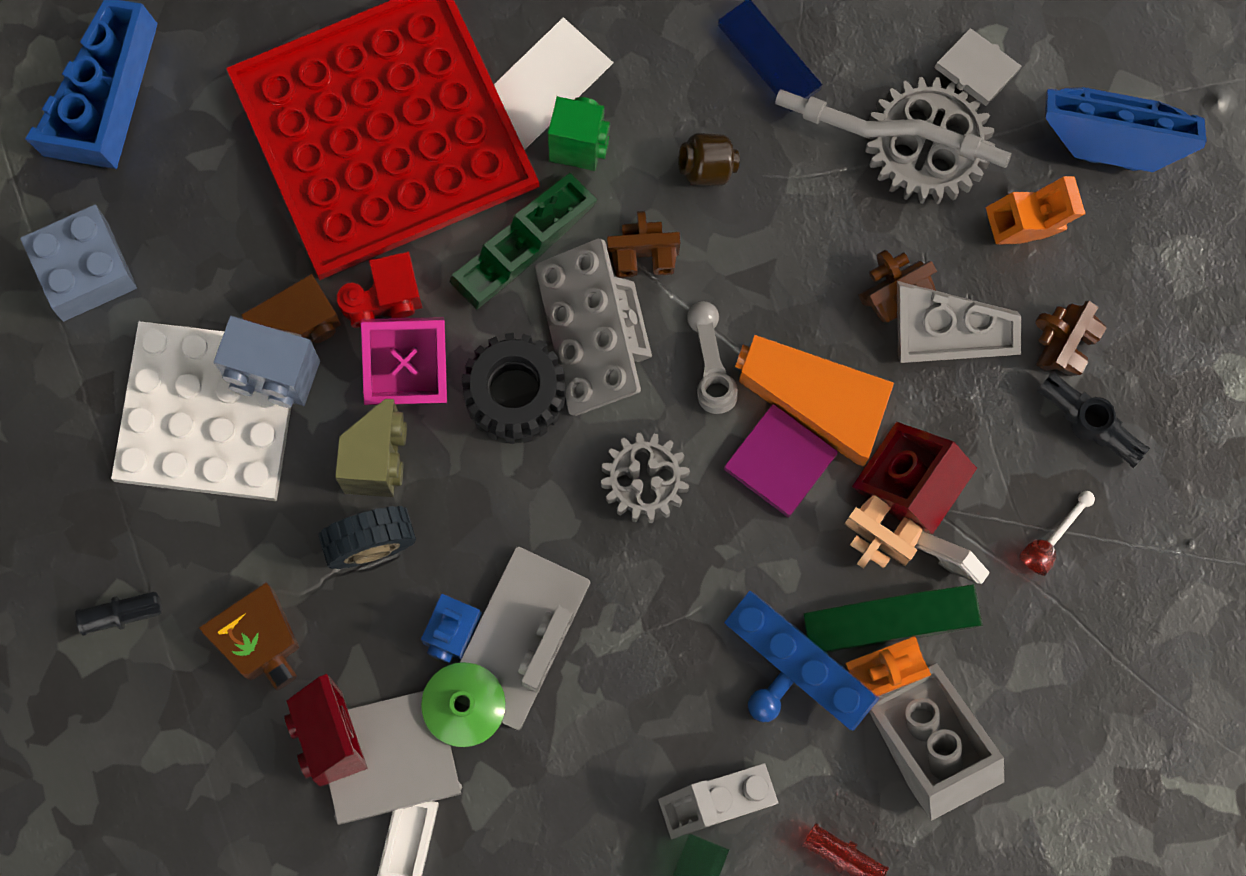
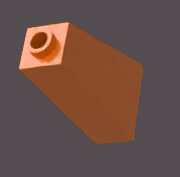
[735,335,894,467]

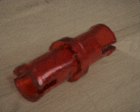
[802,823,889,876]

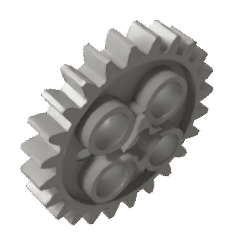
[865,77,995,204]

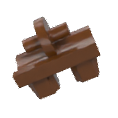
[607,211,681,278]
[858,250,937,322]
[1035,301,1107,376]

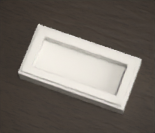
[377,801,439,876]

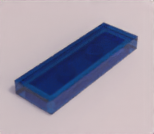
[718,0,822,112]

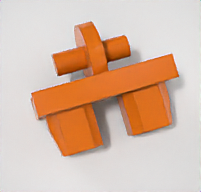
[844,636,931,696]

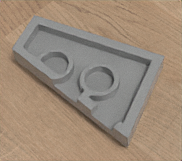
[897,281,1021,363]

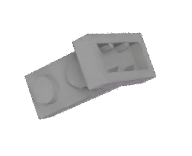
[658,763,779,840]

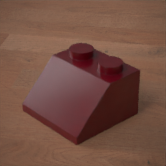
[852,422,977,535]
[284,674,368,787]

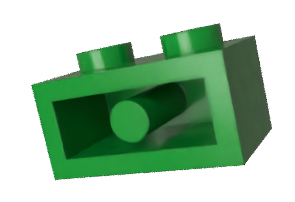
[548,96,610,171]

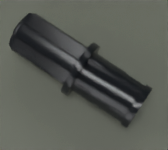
[75,592,162,636]

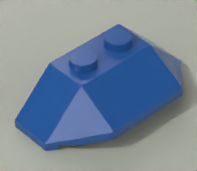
[1045,87,1207,172]

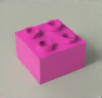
[361,317,447,405]

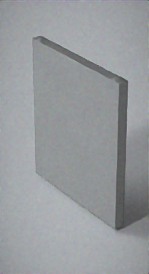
[329,691,462,825]

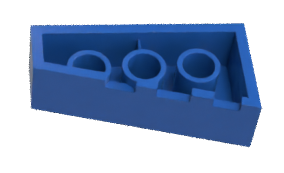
[25,0,158,169]

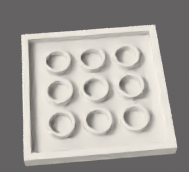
[111,321,291,501]

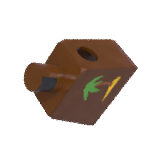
[199,582,299,690]

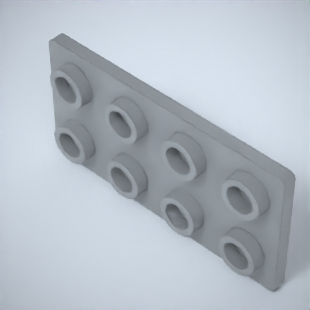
[535,238,652,416]
[455,547,590,730]

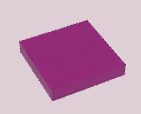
[724,404,838,518]

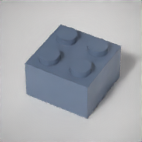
[20,204,137,322]
[213,316,320,408]

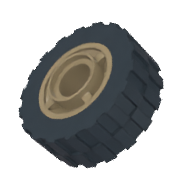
[318,506,416,569]

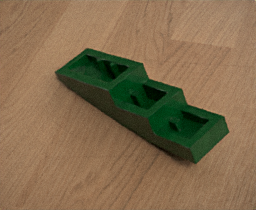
[449,173,598,310]
[804,584,983,653]

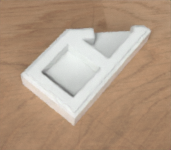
[915,531,990,584]

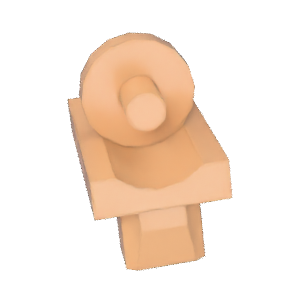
[845,495,923,569]

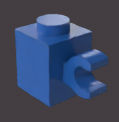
[421,594,482,663]

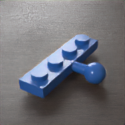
[724,591,880,731]

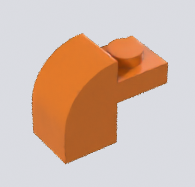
[985,176,1085,244]

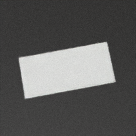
[494,17,614,150]

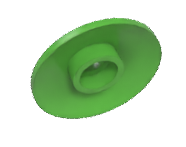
[421,662,506,747]

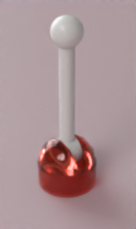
[1019,491,1095,576]

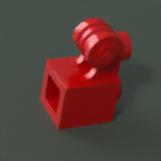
[337,251,423,328]

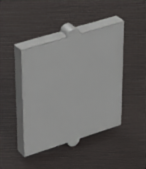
[934,28,1021,106]

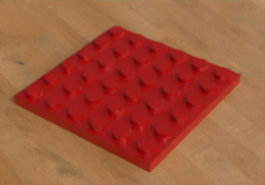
[226,0,540,280]

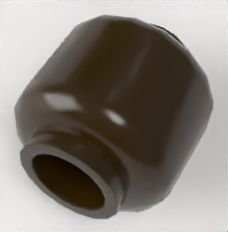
[678,133,740,186]

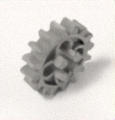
[601,433,690,523]

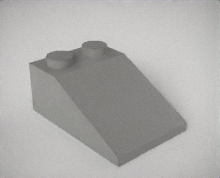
[869,663,1004,821]

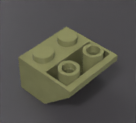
[335,399,407,497]

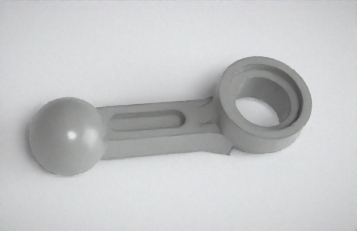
[687,301,738,414]

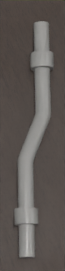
[775,89,1012,168]

